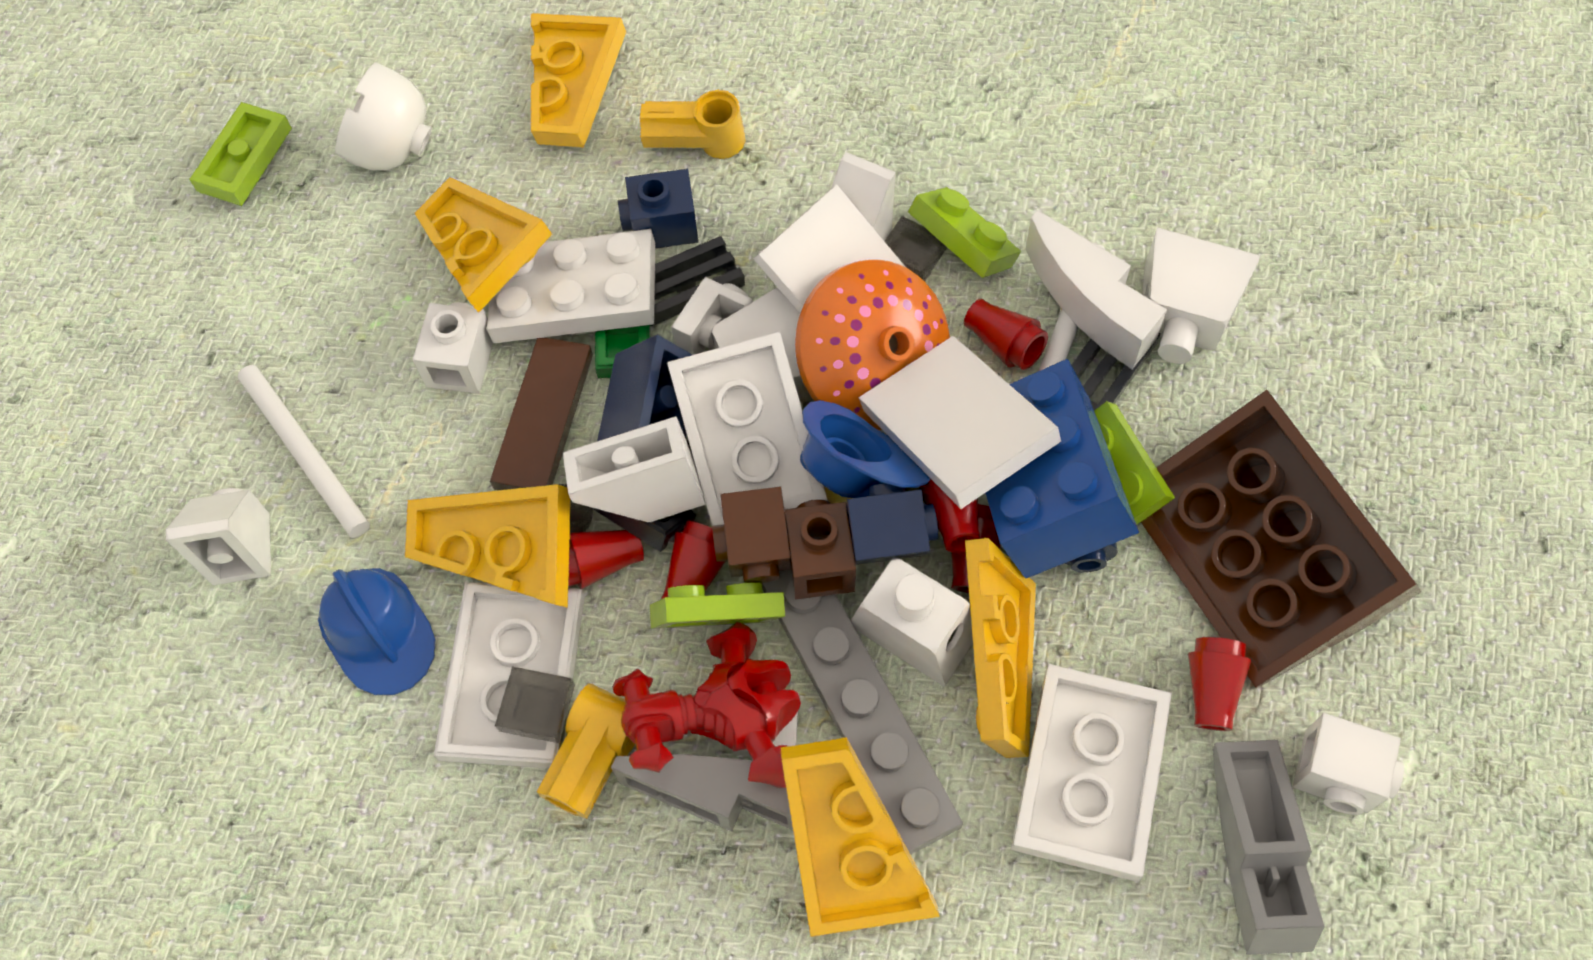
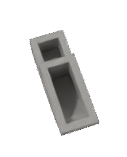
[1213,740,1325,955]

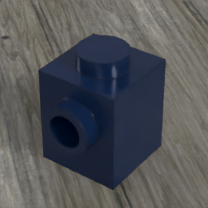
[618,169,699,249]
[846,483,938,565]

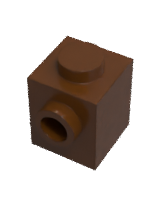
[712,486,791,583]
[785,499,856,600]

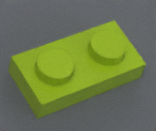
[189,102,292,206]
[908,187,1022,278]
[1094,401,1175,525]
[649,583,785,629]

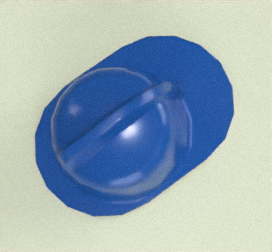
[800,400,930,498]
[318,568,436,695]

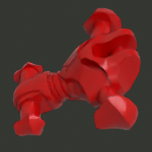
[612,622,801,788]

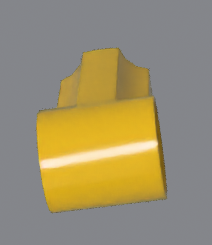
[639,89,746,159]
[537,683,635,819]

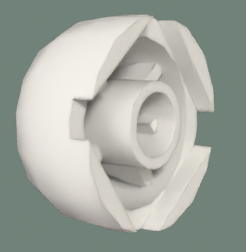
[335,62,432,170]

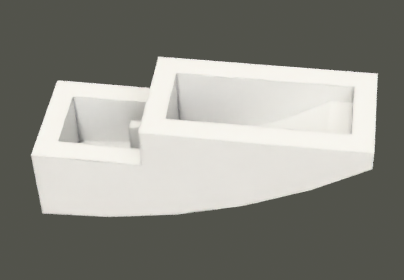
[1025,210,1167,370]

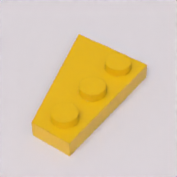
[414,177,552,313]
[405,484,570,608]

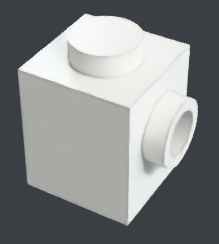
[413,302,493,394]
[1292,713,1404,815]

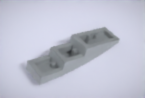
[611,754,793,832]

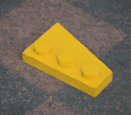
[531,13,626,148]
[965,538,1036,758]
[781,737,940,937]

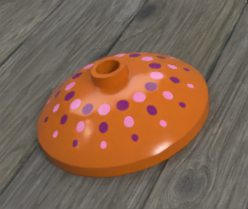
[795,260,950,430]

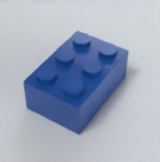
[985,358,1139,579]

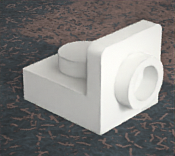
[671,277,753,355]

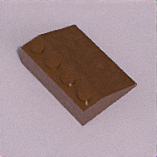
[1141,390,1421,688]

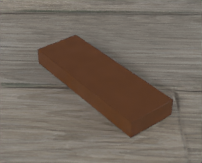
[490,337,593,490]

